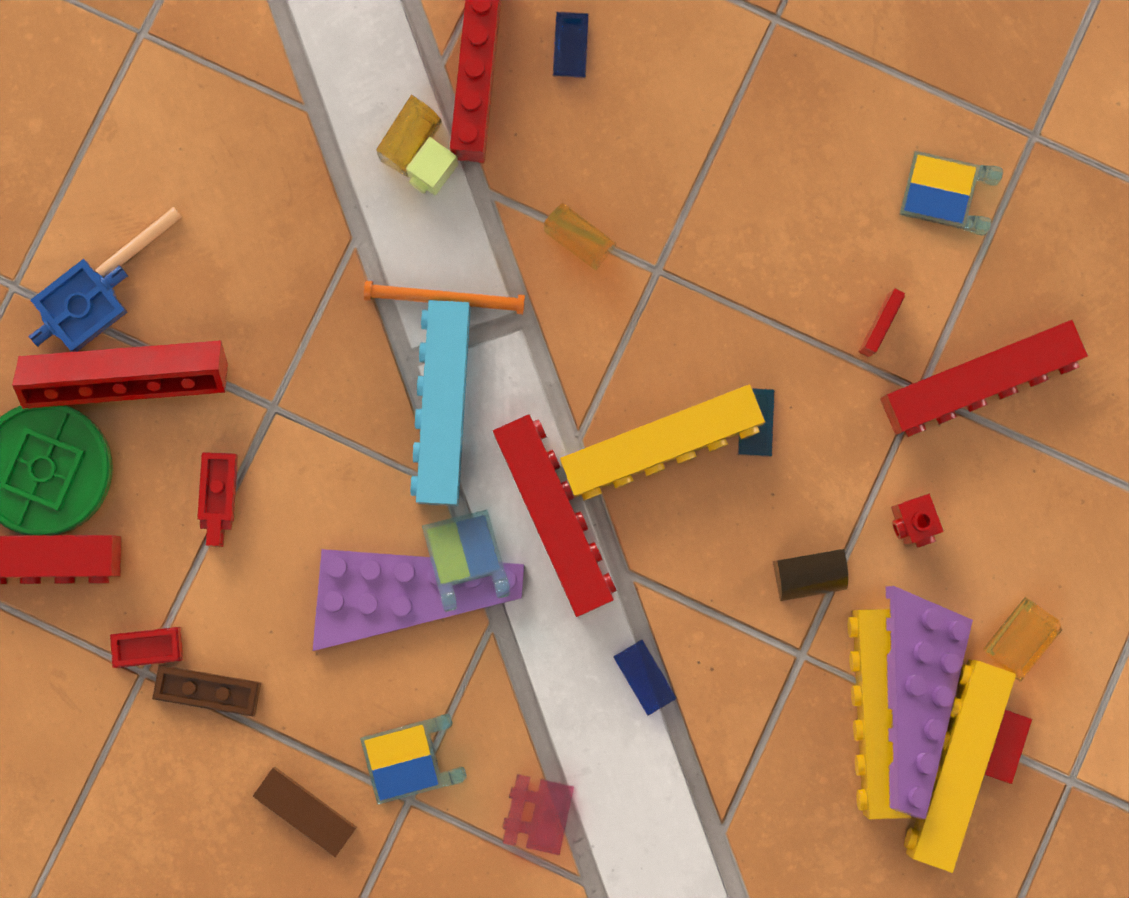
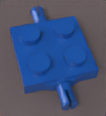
[28,259,128,352]

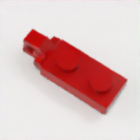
[197,452,238,547]

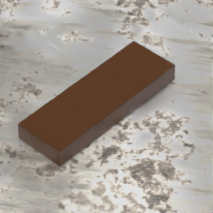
[152,665,261,717]
[253,767,357,857]

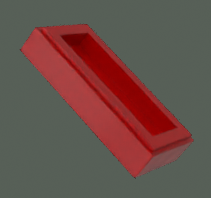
[859,288,905,357]
[110,627,183,668]
[984,710,1033,784]

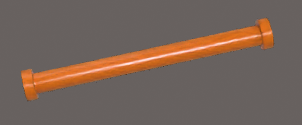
[364,281,525,315]

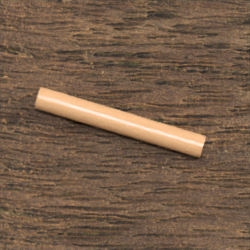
[95,207,182,277]

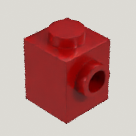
[891,493,944,548]

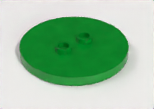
[0,405,113,536]

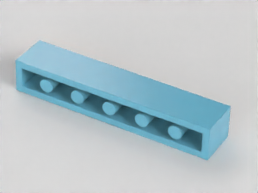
[410,300,471,506]

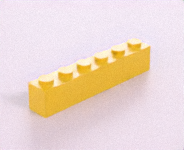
[560,384,765,501]
[847,609,911,819]
[904,659,1016,873]

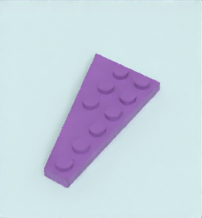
[313,549,524,651]
[886,586,973,819]

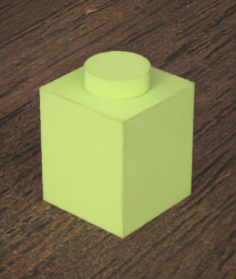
[406,137,458,196]

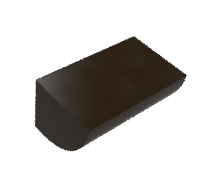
[773,549,848,601]

